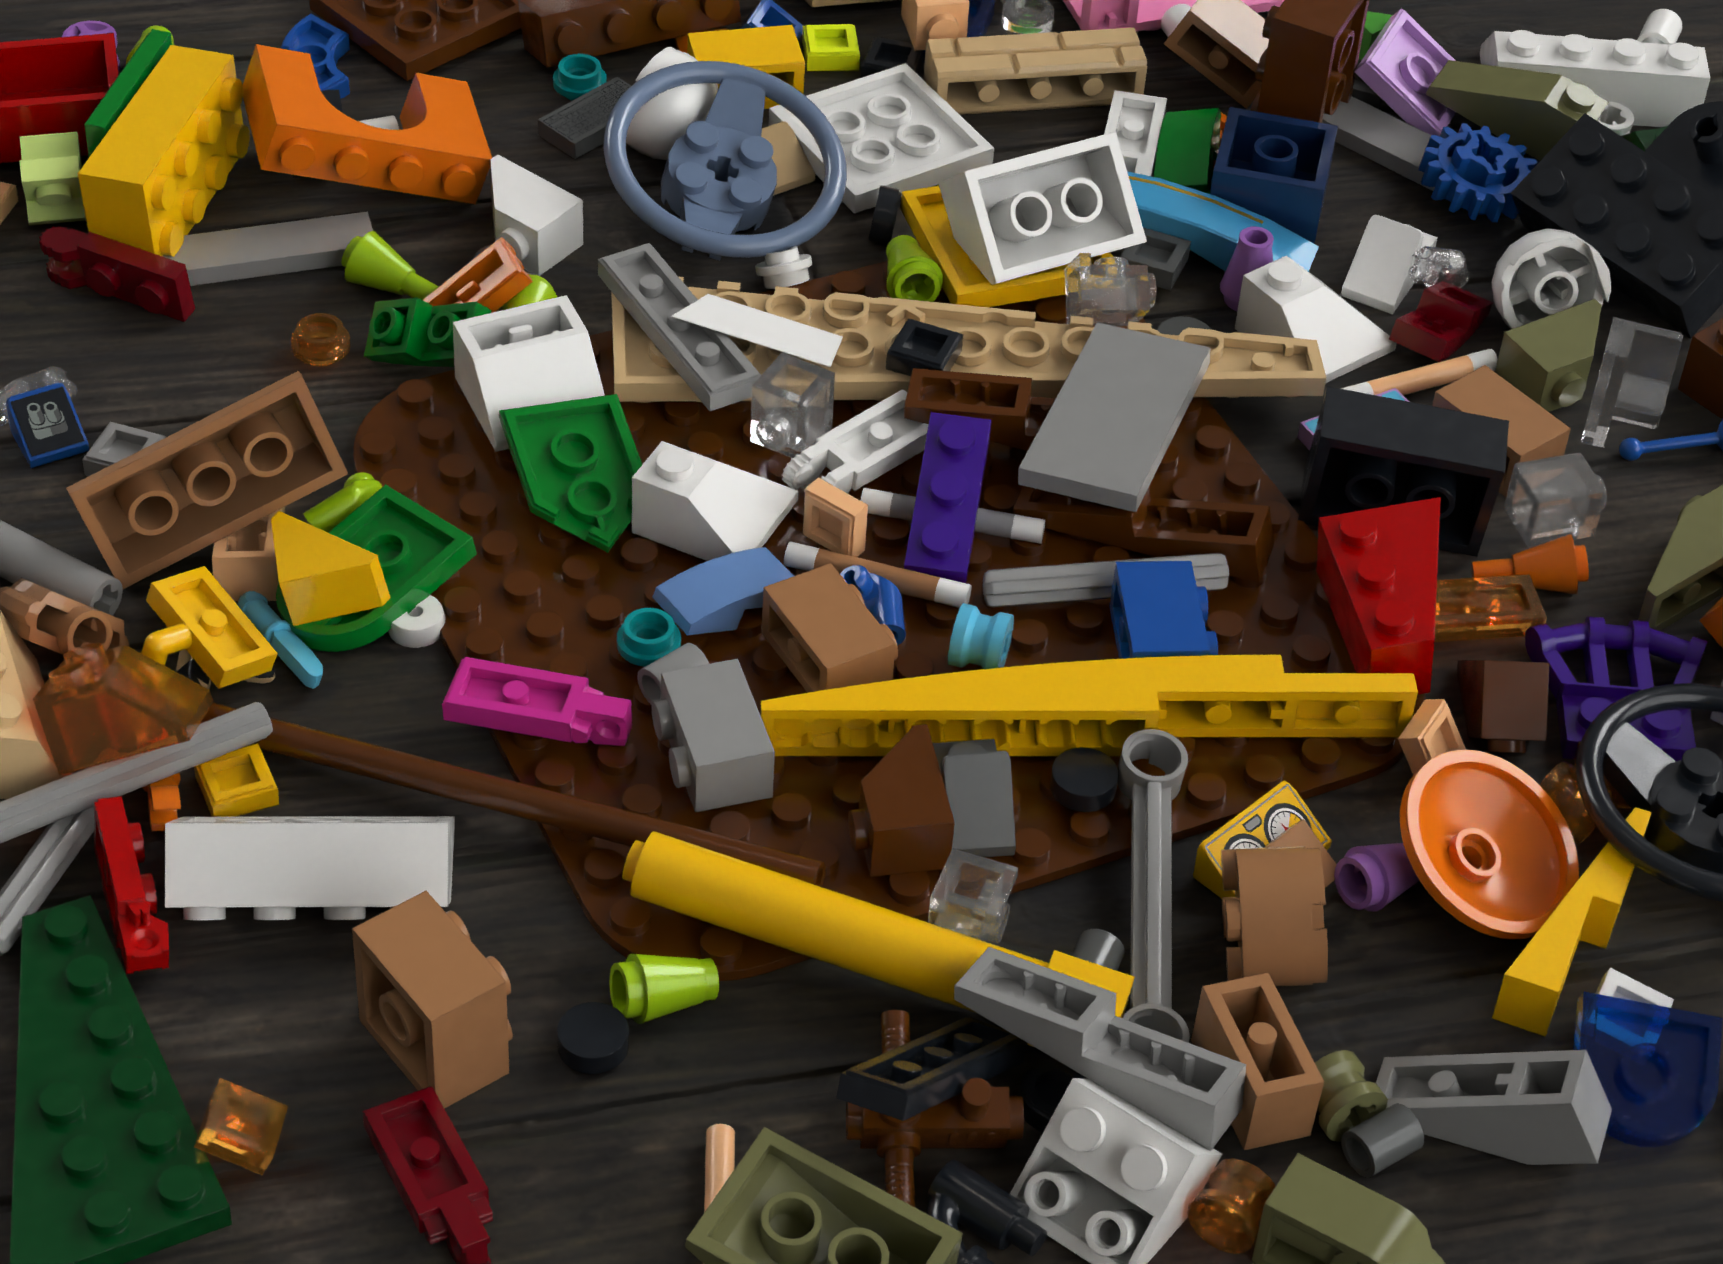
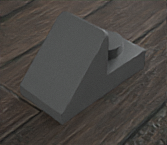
[933,739,1016,860]

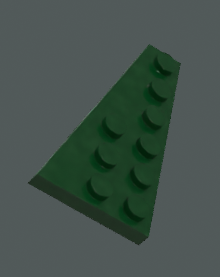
[10,895,232,1264]

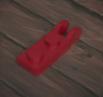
[39,225,195,322]

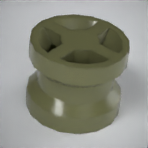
[1315,1050,1388,1142]

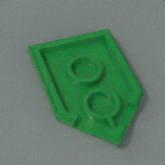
[499,394,642,553]

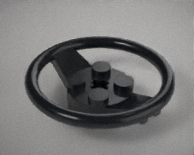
[1576,683,1723,902]

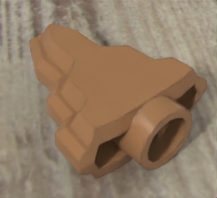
[0,577,129,670]

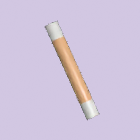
[1340,349,1498,396]

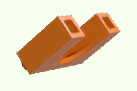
[243,44,492,204]

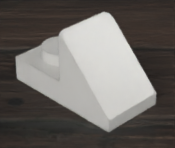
[1341,215,1438,315]

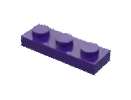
[904,412,991,583]

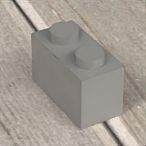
[652,659,775,812]

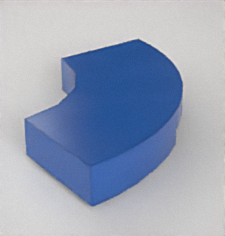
[281,14,350,99]

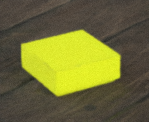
[802,24,860,71]

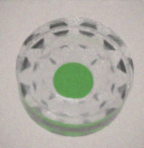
[1001,0,1054,35]

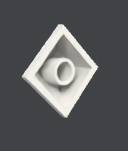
[1235,256,1397,383]
[632,441,799,561]

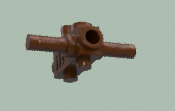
[846,1010,1024,1207]

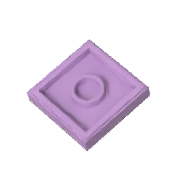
[1354,8,1456,136]

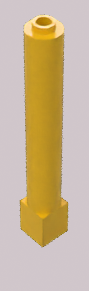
[622,831,1135,1047]

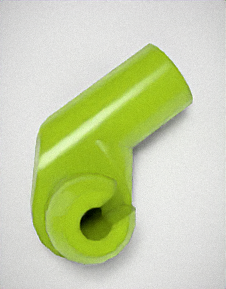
[303,472,382,532]

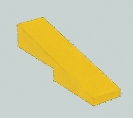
[1492,807,1652,1037]

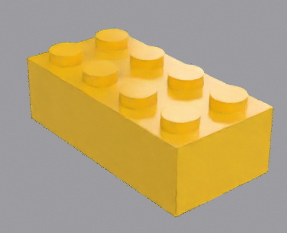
[78,45,250,257]

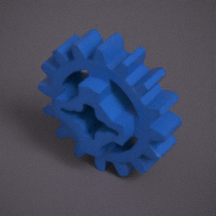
[1418,123,1538,222]

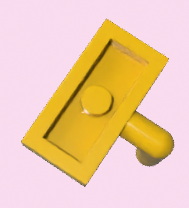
[130,566,278,699]

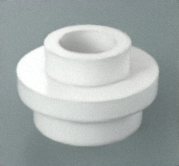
[755,246,813,289]

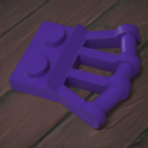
[1525,616,1708,761]

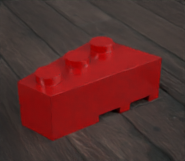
[1316,497,1441,694]

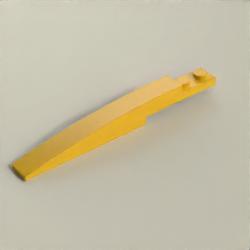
[761,655,1418,756]

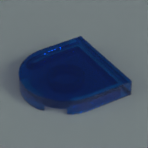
[1573,992,1723,1147]

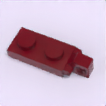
[362,1086,493,1264]

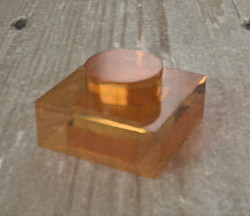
[194,1078,288,1176]

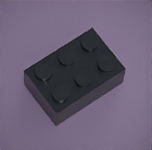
[1298,386,1509,557]

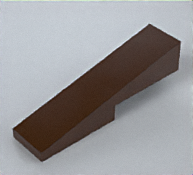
[904,368,1056,451]
[1013,486,1274,583]

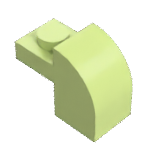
[19,132,86,226]

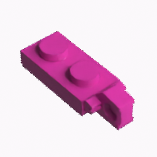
[442,657,632,746]

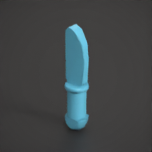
[237,591,323,689]

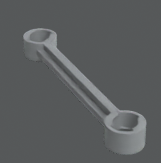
[1117,729,1190,1043]

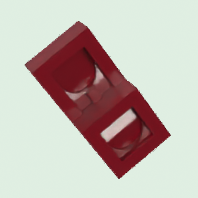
[1389,281,1493,362]

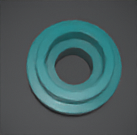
[553,54,607,101]
[617,608,681,667]

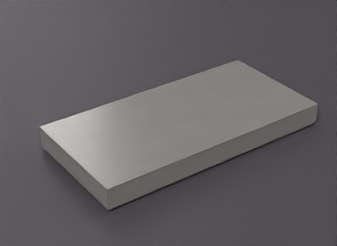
[1018,322,1211,512]

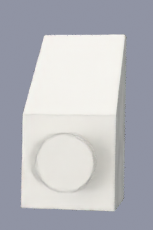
[490,155,583,276]

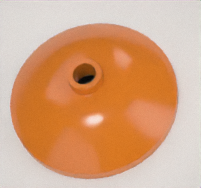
[1400,750,1579,939]

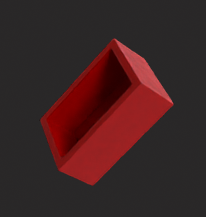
[0,33,119,163]

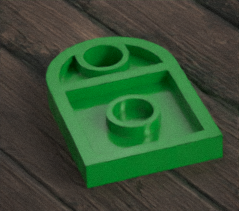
[276,484,477,652]

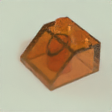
[33,643,213,775]

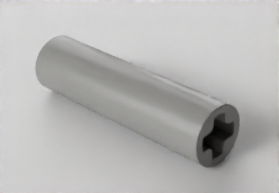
[0,520,123,616]

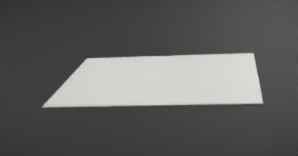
[671,294,843,367]

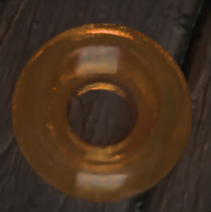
[291,313,351,367]

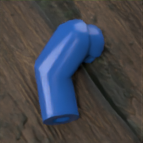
[840,565,906,646]

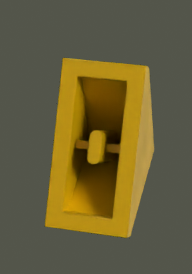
[271,511,391,626]

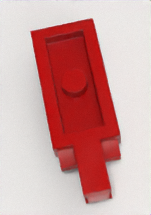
[94,796,169,974]

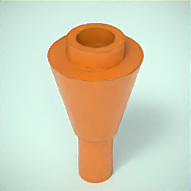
[1471,534,1589,595]

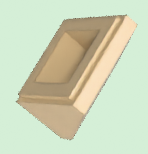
[761,121,815,196]

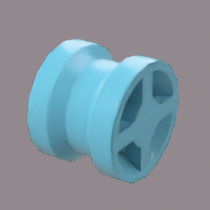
[948,603,1014,669]

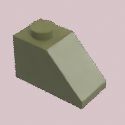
[1495,299,1602,412]

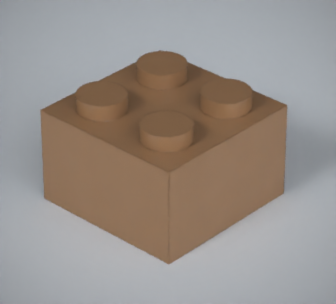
[352,890,513,1109]

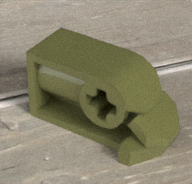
[1252,1153,1446,1264]

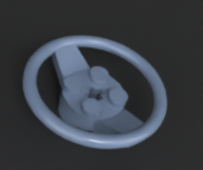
[603,61,847,261]

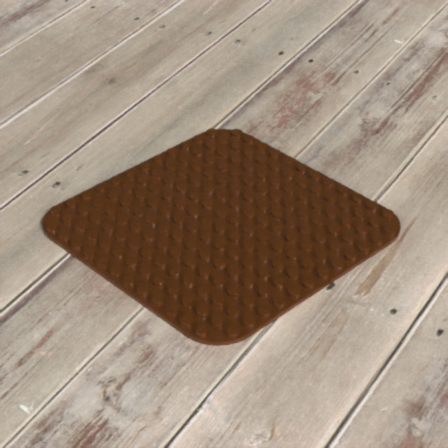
[353,261,1426,981]

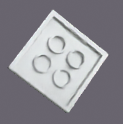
[769,63,994,214]

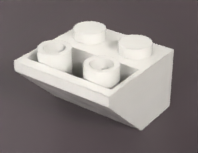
[453,295,605,452]
[1010,1078,1222,1264]

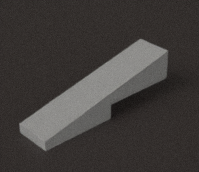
[954,947,1246,1151]

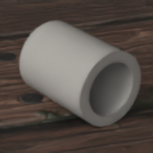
[637,643,709,705]

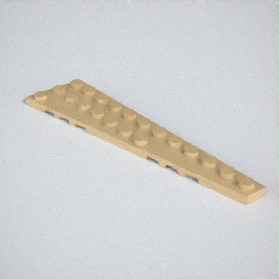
[611,277,1326,403]

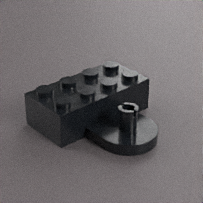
[1511,101,1723,339]

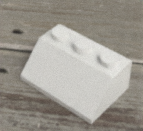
[938,132,1147,285]

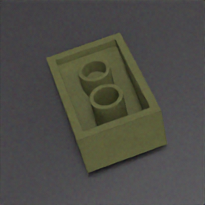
[685,1127,963,1264]

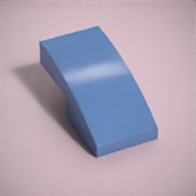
[652,547,794,635]

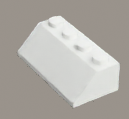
[1480,30,1710,127]
[165,816,455,920]

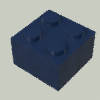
[1210,107,1338,244]

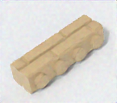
[924,27,1147,115]

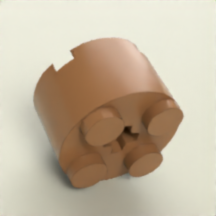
[1221,846,1328,987]

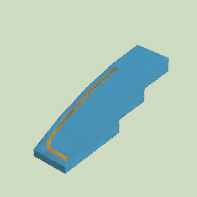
[1127,171,1319,272]

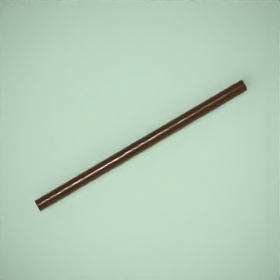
[196,701,826,887]

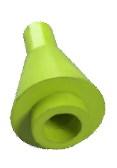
[341,231,439,300]

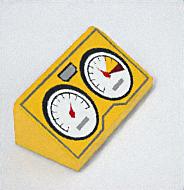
[1193,780,1332,899]

